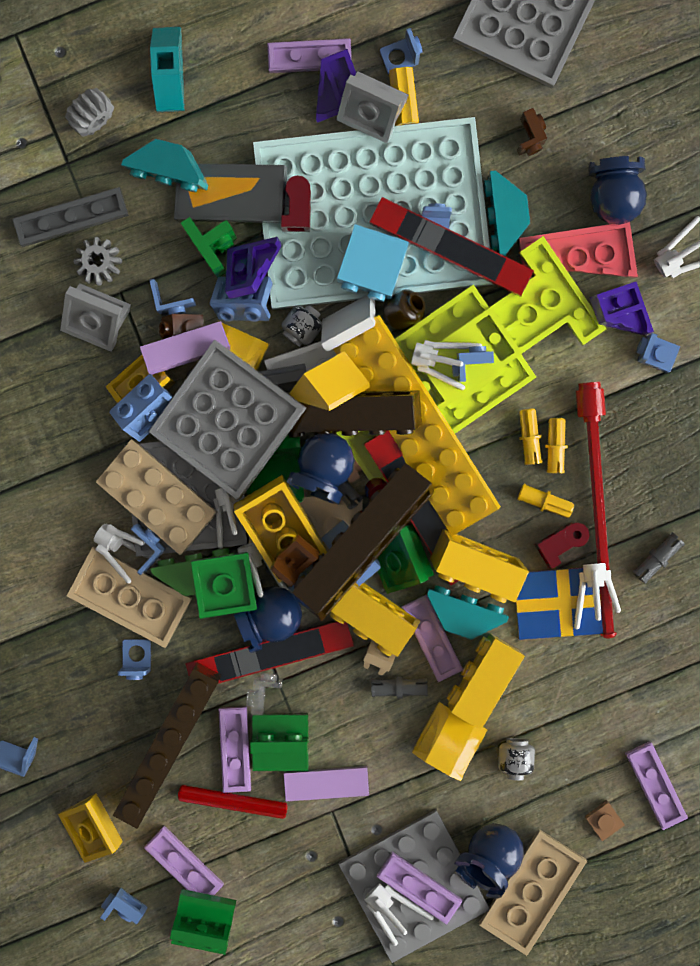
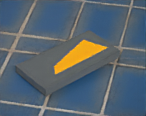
[174,164,287,223]

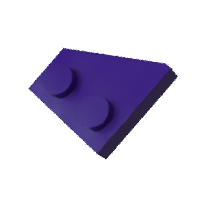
[316,49,356,123]
[225,237,281,299]
[589,282,654,335]

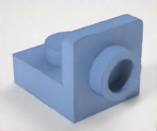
[636,333,680,373]
[100,888,147,924]

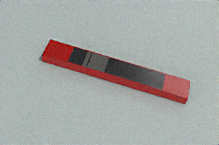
[369,197,534,297]
[363,431,458,586]
[185,621,354,684]

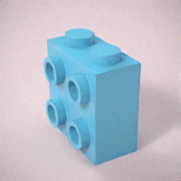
[337,224,409,302]

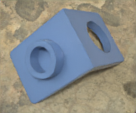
[380,28,422,74]
[422,203,452,229]
[150,279,196,315]
[131,524,166,575]
[118,639,151,680]
[0,737,38,777]

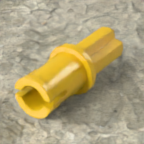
[519,408,542,465]
[545,418,568,473]
[517,484,574,518]

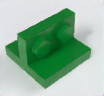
[181,217,237,278]
[377,524,434,594]
[191,552,257,619]
[250,713,309,771]
[170,889,237,955]

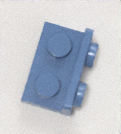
[210,277,273,322]
[110,374,174,442]

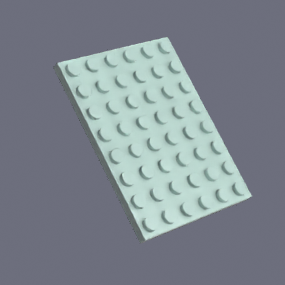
[253,117,493,310]

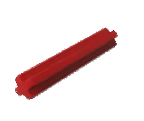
[178,785,288,819]

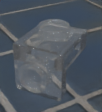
[247,673,283,715]

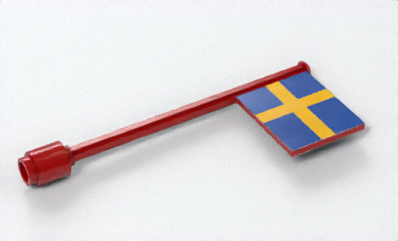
[516,382,617,640]

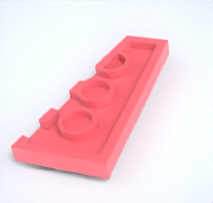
[518,222,638,278]

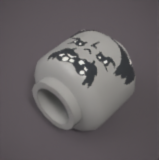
[281,305,322,347]
[498,738,535,781]

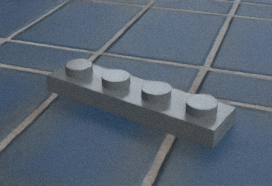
[13,187,129,247]

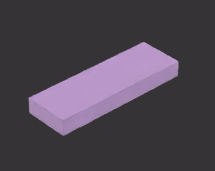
[267,39,352,73]
[140,321,230,375]
[401,595,463,682]
[219,706,251,793]
[625,741,688,830]
[284,766,369,801]
[144,826,224,895]
[377,851,463,925]

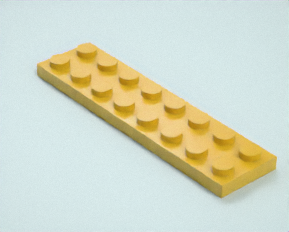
[333,315,501,536]

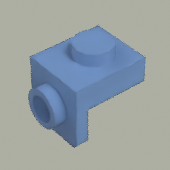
[452,346,494,382]

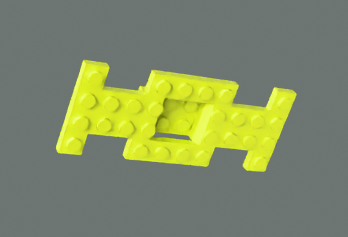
[336,236,606,481]

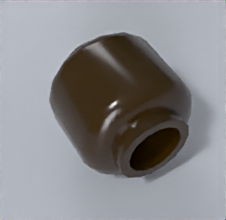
[384,289,425,330]

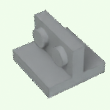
[336,71,408,143]
[60,283,131,352]

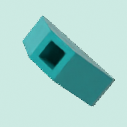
[150,27,185,112]
[121,139,209,192]
[484,170,530,256]
[426,585,509,640]

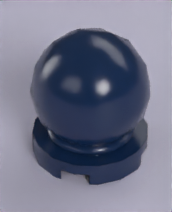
[588,156,647,225]
[286,433,355,505]
[234,586,302,653]
[454,823,524,899]

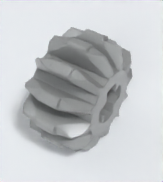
[65,88,114,137]
[74,237,122,286]

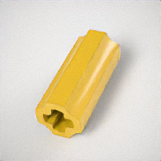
[389,67,419,126]

